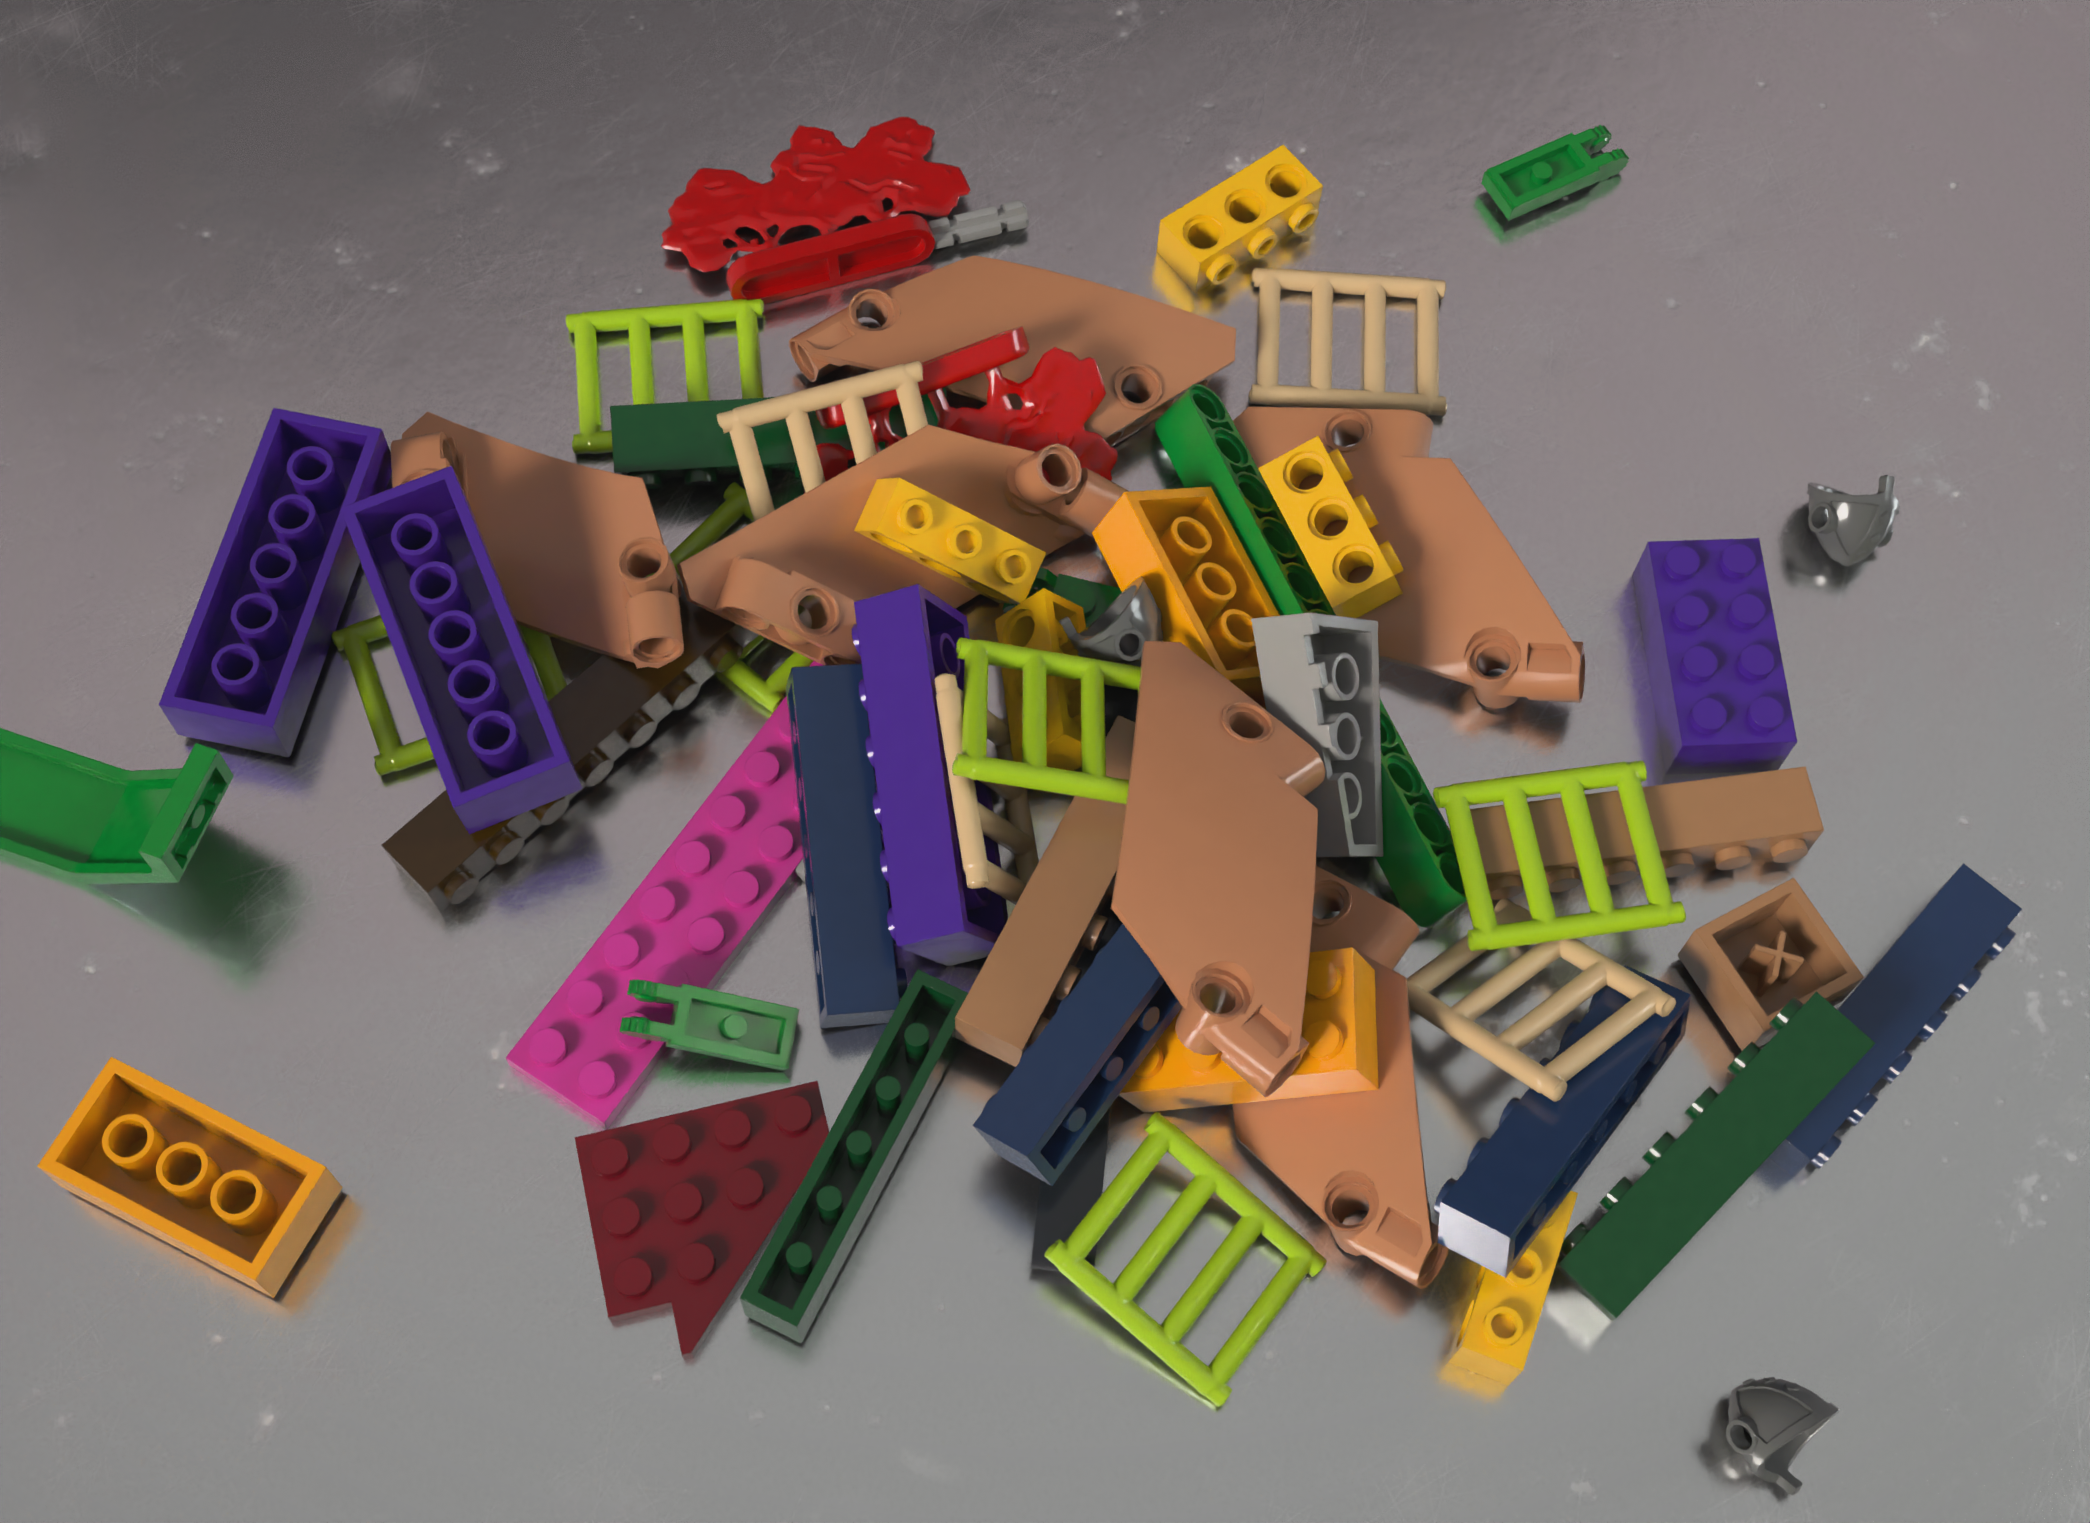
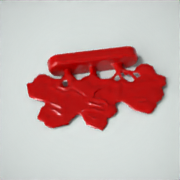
[661,117,971,305]
[804,326,1118,494]

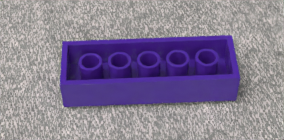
[159,408,392,757]
[340,465,583,834]
[852,584,1008,966]

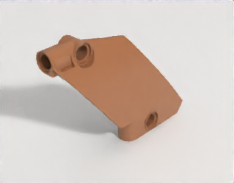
[789,255,1236,447]
[1233,406,1585,709]
[391,411,684,669]
[677,425,1129,666]
[1111,641,1325,1098]
[1233,866,1449,1289]

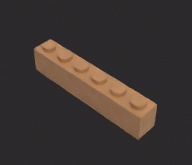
[955,715,1135,1067]
[1470,766,1824,900]

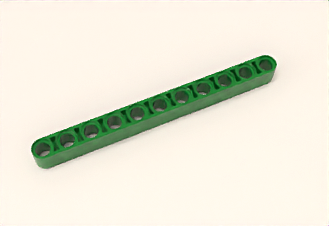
[1155,384,1467,928]

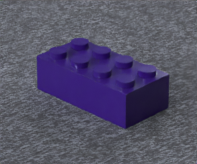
[1633,538,1797,775]

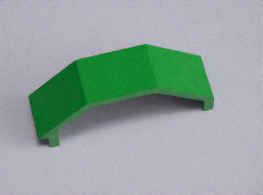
[0,728,234,885]

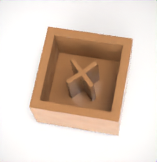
[1677,878,1864,1051]

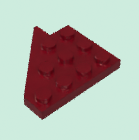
[575,1081,829,1360]

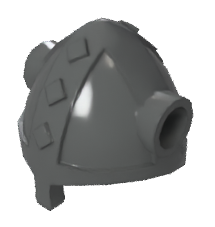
[1807,475,1900,566]
[1059,576,1163,667]
[1726,1377,1841,1496]

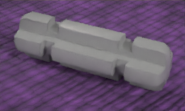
[928,200,1029,249]

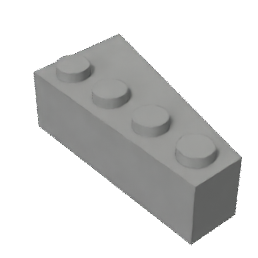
[1251,613,1383,858]

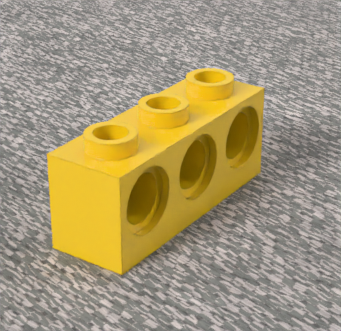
[1157,144,1323,294]
[1258,436,1404,618]
[854,478,1046,604]
[995,588,1086,771]
[1449,1190,1578,1386]

